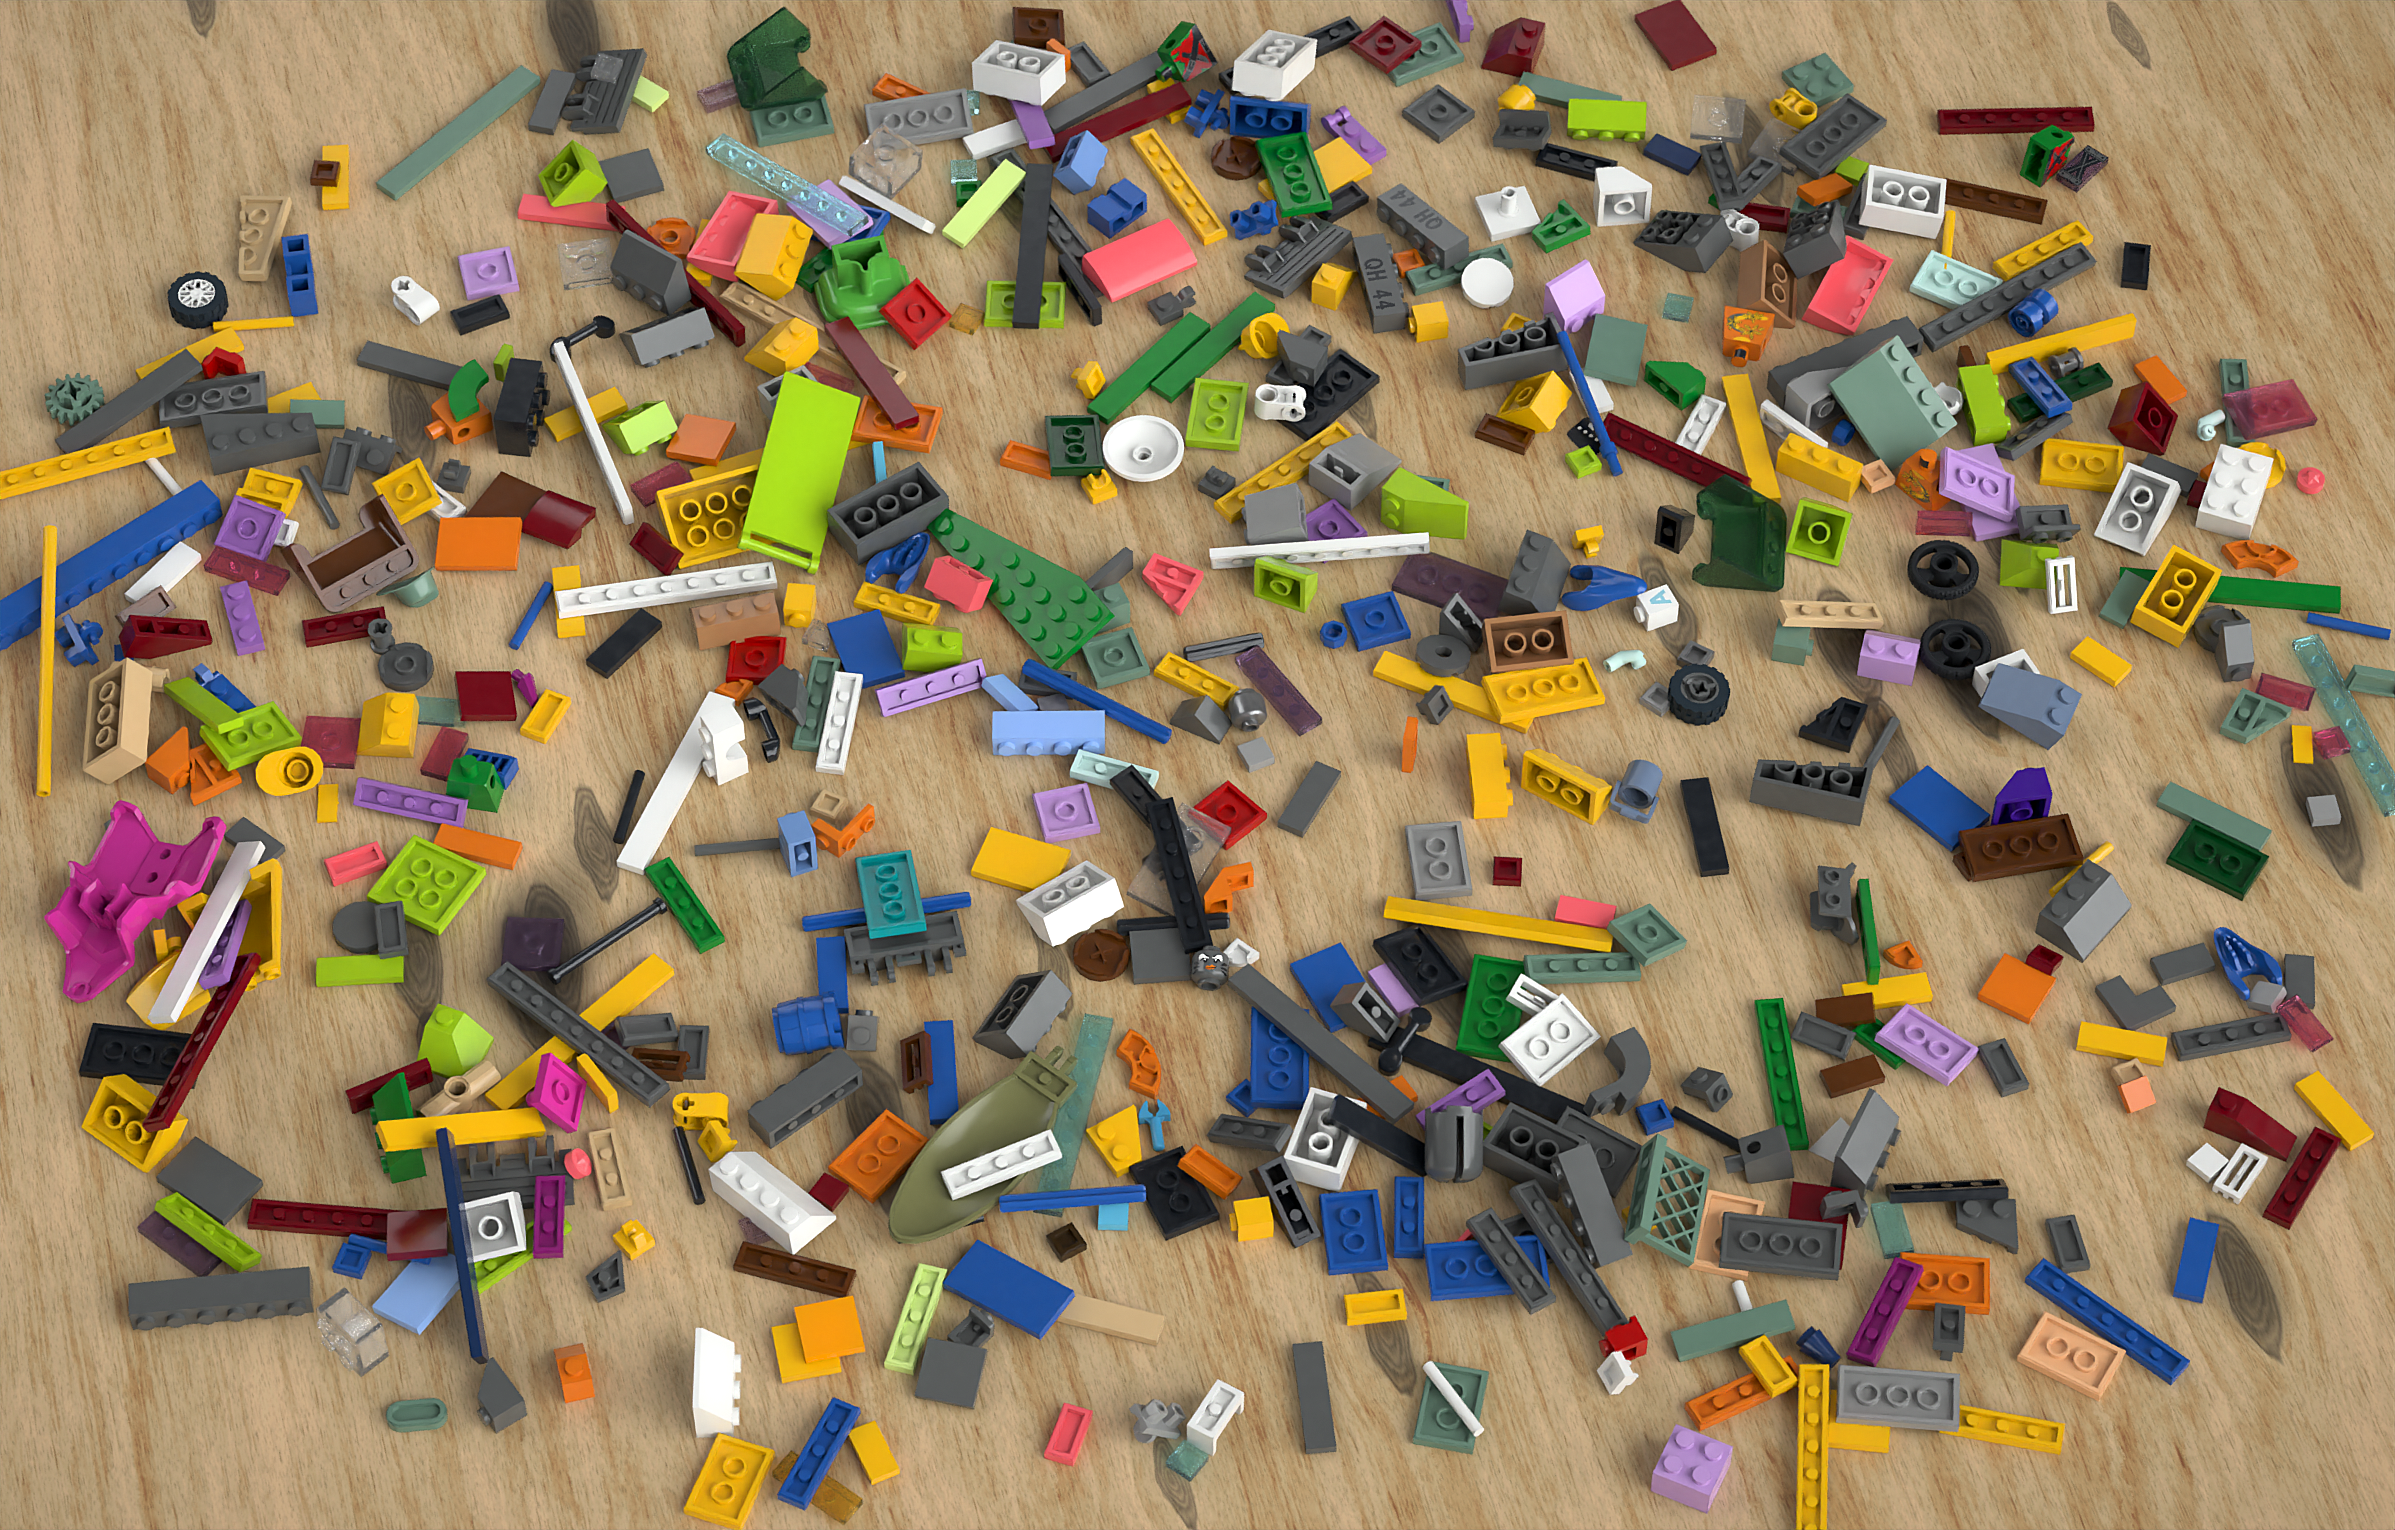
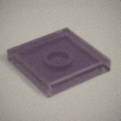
[501,917,565,971]

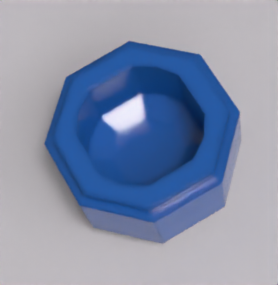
[1832,419,1856,446]
[1320,620,1347,649]

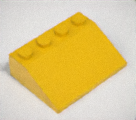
[655,463,777,570]

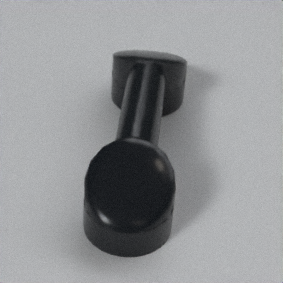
[550,315,616,363]
[743,697,780,763]
[1377,1007,1432,1076]

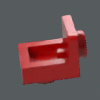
[202,347,246,380]

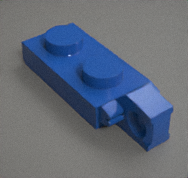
[193,663,256,713]

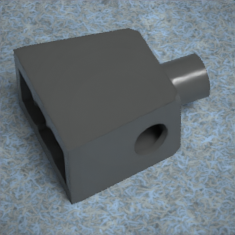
[1724,1125,1795,1184]

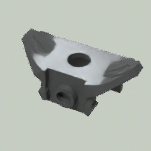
[1810,862,1859,945]

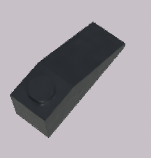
[1249,1155,1322,1249]

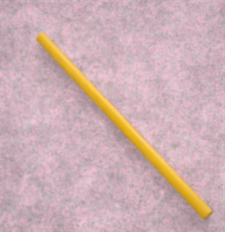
[36,525,57,797]

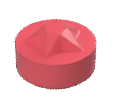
[2296,467,2325,494]
[564,1148,592,1180]

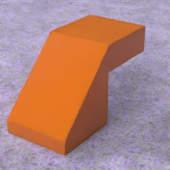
[1203,862,1254,913]

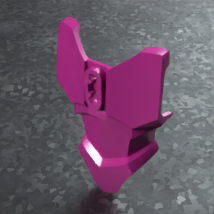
[44,800,226,1004]

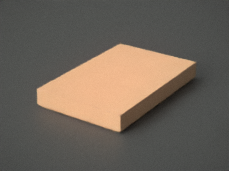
[1689,1189,1765,1281]
[2017,1311,2126,1401]

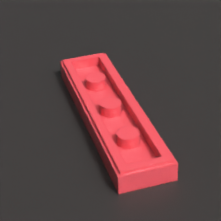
[517,194,626,231]

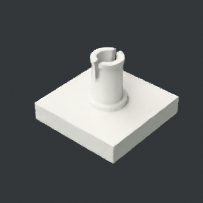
[1475,186,1541,242]

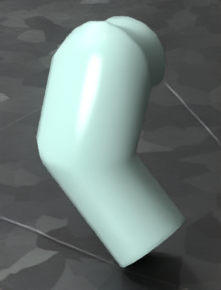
[2197,409,2226,441]
[1603,650,1646,673]

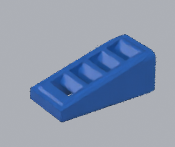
[464,748,519,790]

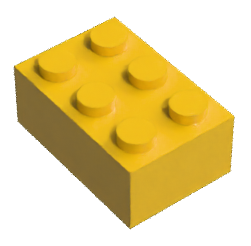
[2130,544,2223,648]

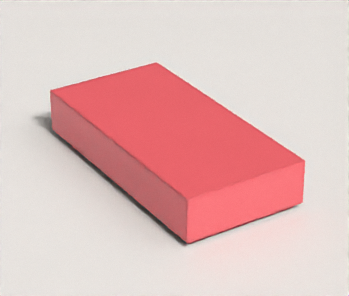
[324,841,388,887]
[1555,895,1617,929]
[1044,1403,1093,1467]

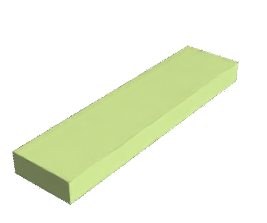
[942,159,1026,248]
[884,1263,948,1375]

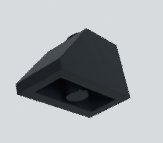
[1654,505,1695,554]

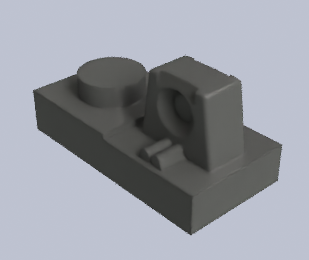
[1932,1303,1965,1361]

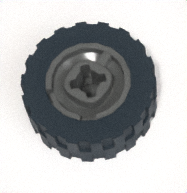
[1667,663,1730,726]

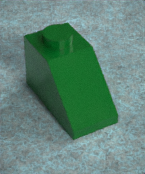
[1644,361,1706,411]

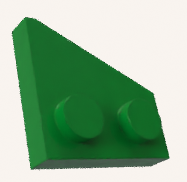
[1532,199,1591,253]

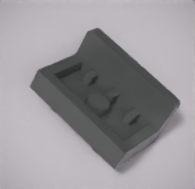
[1492,109,1552,151]
[343,427,403,476]
[2015,504,2081,544]

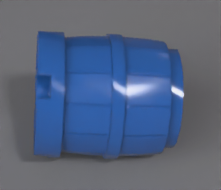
[772,990,844,1055]

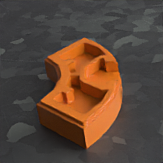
[2221,540,2299,578]
[1116,1029,1161,1100]

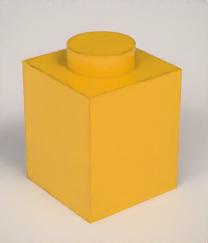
[1407,301,1449,343]
[783,583,817,628]
[1228,1196,1274,1242]

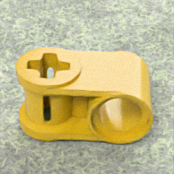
[1769,88,1817,133]
[672,1092,729,1131]

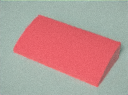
[687,191,779,282]
[1081,218,1197,303]
[1802,235,1893,336]

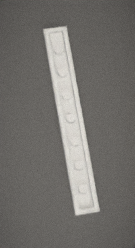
[553,341,634,525]
[1210,532,1430,569]
[555,562,777,619]
[617,691,735,875]
[148,841,266,1024]

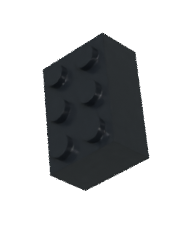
[493,358,550,457]

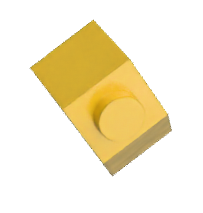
[1311,263,1357,311]

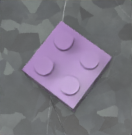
[1651,1424,1733,1513]

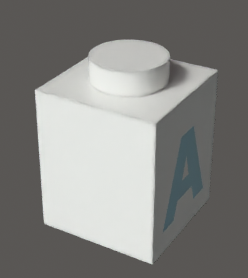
[1634,584,1679,632]

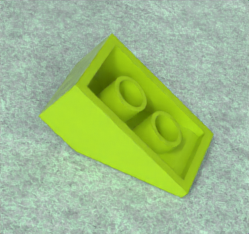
[1380,467,1469,540]

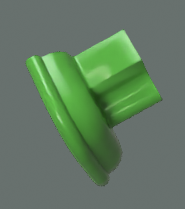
[813,235,910,330]

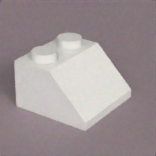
[1593,166,1652,227]
[465,1191,526,1262]

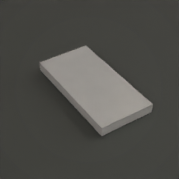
[864,88,974,152]
[1836,1365,1960,1432]

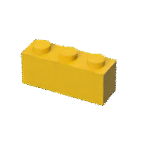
[1775,432,1863,502]
[1466,733,1513,819]

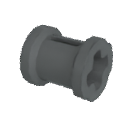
[2048,347,2084,378]
[368,618,395,655]

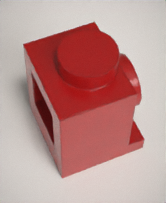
[1599,1315,1648,1361]

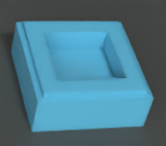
[1098,1203,1129,1231]

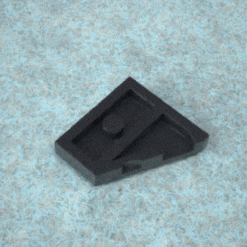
[1798,697,1868,753]

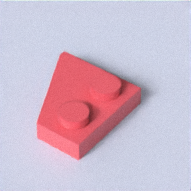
[1142,553,1204,616]

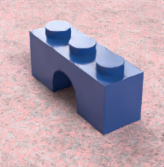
[281,234,319,317]

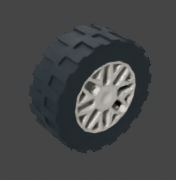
[167,271,229,329]

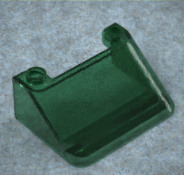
[727,7,828,112]
[1692,474,1787,592]

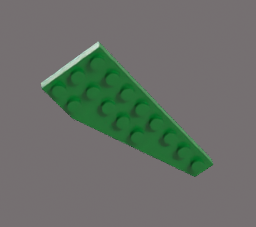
[927,508,1115,670]

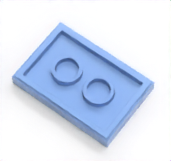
[372,1253,460,1335]

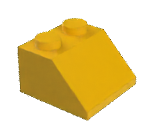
[744,317,819,377]
[1496,371,1572,434]
[357,692,420,758]

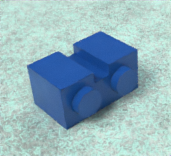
[1087,178,1147,239]

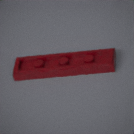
[2263,1126,2342,1230]

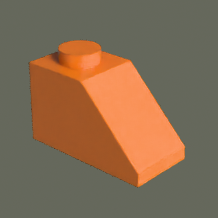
[145,726,192,795]
[553,1343,595,1403]

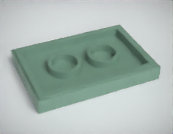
[1387,22,1464,87]
[748,90,835,148]
[1583,313,1648,387]
[1413,1361,1489,1455]

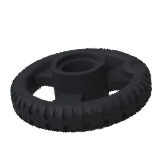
[1907,540,1979,601]
[1919,618,1991,680]

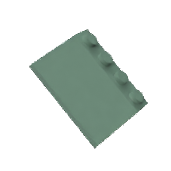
[1827,335,1958,471]

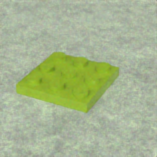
[366,834,487,936]

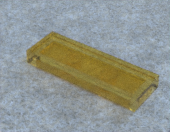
[772,1450,863,1525]

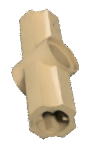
[416,1059,501,1118]

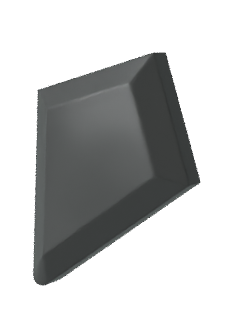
[586,1250,625,1303]

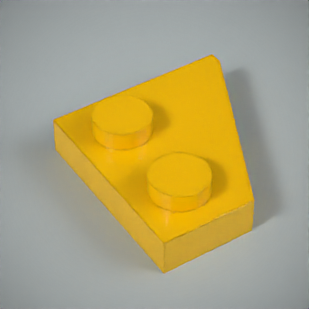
[1086,1105,1142,1178]

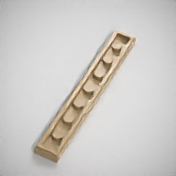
[720,281,906,386]

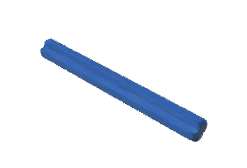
[999,1184,1146,1213]

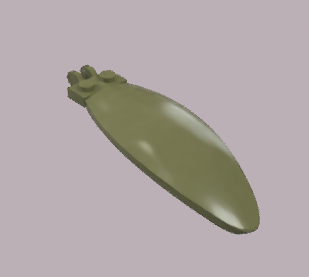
[888,1045,1078,1244]

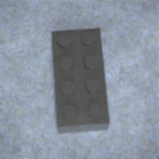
[827,462,949,566]

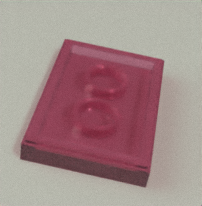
[2222,379,2318,441]

